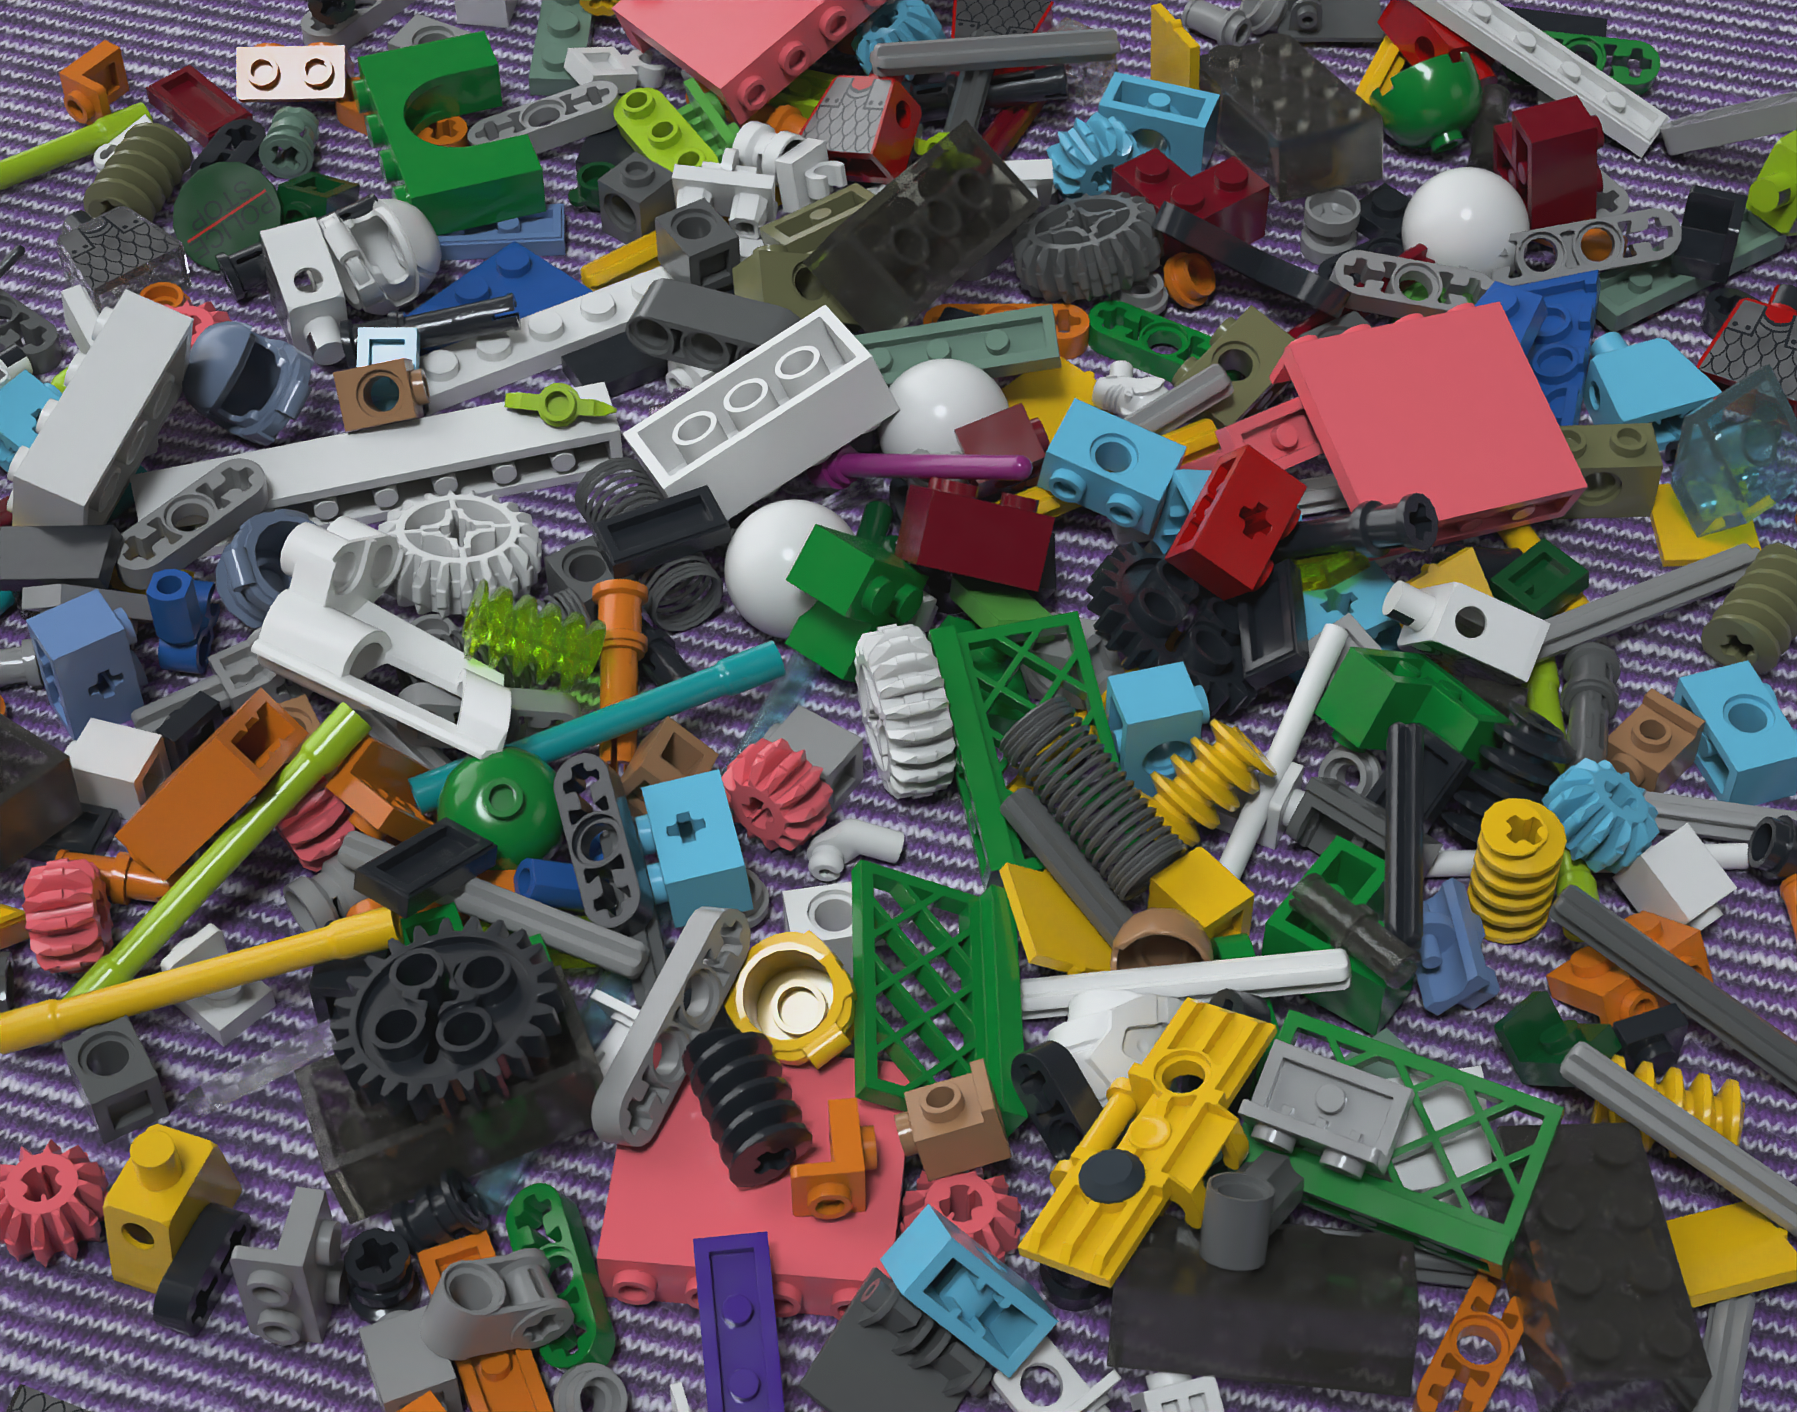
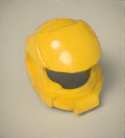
[723,930,858,1070]

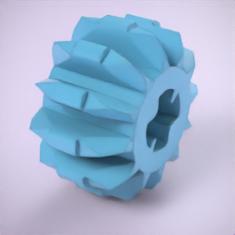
[851,0,946,81]
[1046,112,1142,200]
[1542,758,1660,874]

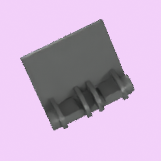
[1277,0,1384,44]
[797,1267,993,1412]

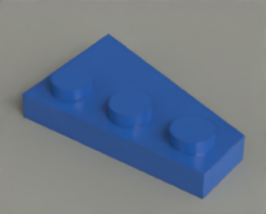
[407,241,593,356]

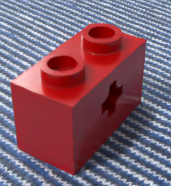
[1165,444,1308,601]

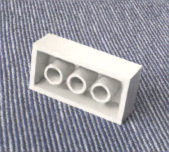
[7,289,194,526]
[623,305,900,522]

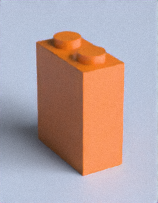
[114,687,309,882]

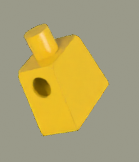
[103,1124,242,1294]

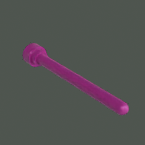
[807,443,1033,489]

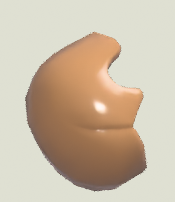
[1110,908,1214,970]

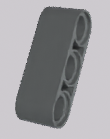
[625,278,801,373]

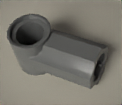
[1198,1150,1304,1271]

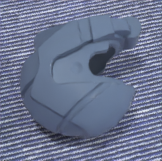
[182,321,314,446]
[215,509,318,629]

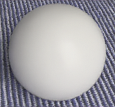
[1401,167,1530,278]
[877,358,1009,484]
[724,499,855,639]

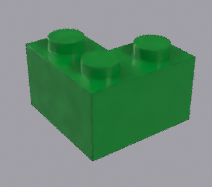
[785,524,930,683]
[1314,647,1515,789]
[1261,835,1419,1036]

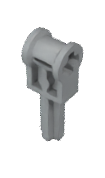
[131,627,314,733]

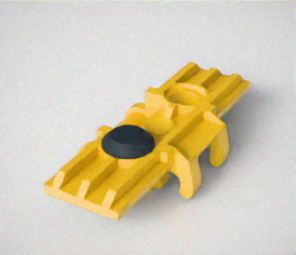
[1017,997,1277,1288]

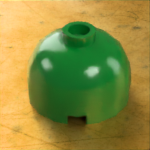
[1369,52,1483,154]
[437,746,566,870]

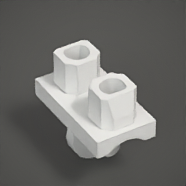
[672,148,778,240]

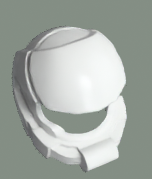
[318,199,442,315]
[1047,989,1184,1130]

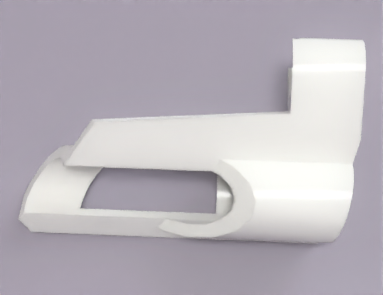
[251,516,512,760]

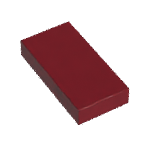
[146,65,253,148]

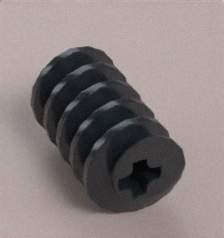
[1440,701,1575,843]
[682,1026,812,1187]

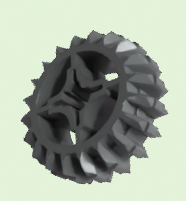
[1011,191,1165,304]

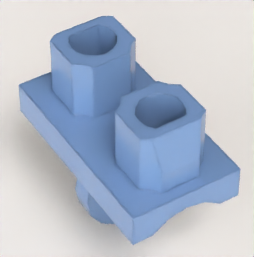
[1415,877,1500,1016]

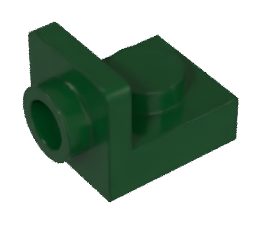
[277,171,360,226]
[1490,538,1589,620]
[1494,991,1622,1087]

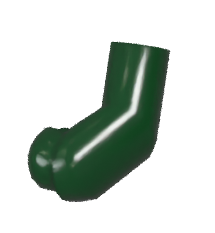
[855,501,908,562]

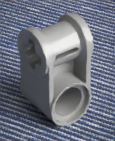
[419,1248,575,1360]

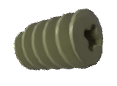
[83,122,194,229]
[1701,542,1797,673]

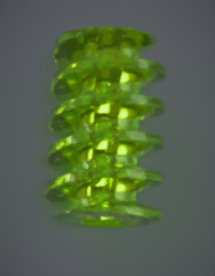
[462,578,606,695]

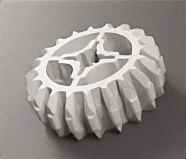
[378,490,542,620]
[854,624,956,799]

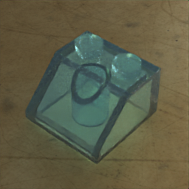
[1670,364,1797,538]

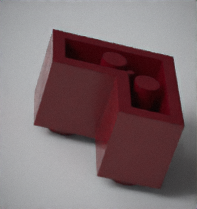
[1493,95,1604,230]
[1111,148,1270,267]
[894,477,1055,592]

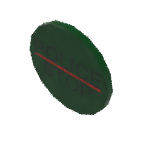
[173,162,283,272]

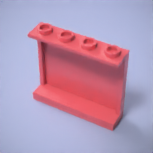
[612,0,888,126]
[1269,302,1588,565]
[597,1042,910,1320]

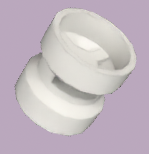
[732,121,805,187]

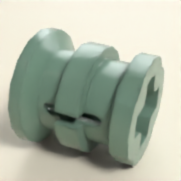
[259,106,320,179]

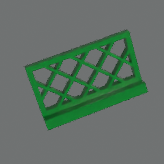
[927,611,1143,892]
[851,859,1028,1138]
[1222,1009,1565,1281]

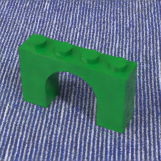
[352,31,546,236]

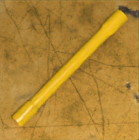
[0,907,404,1055]

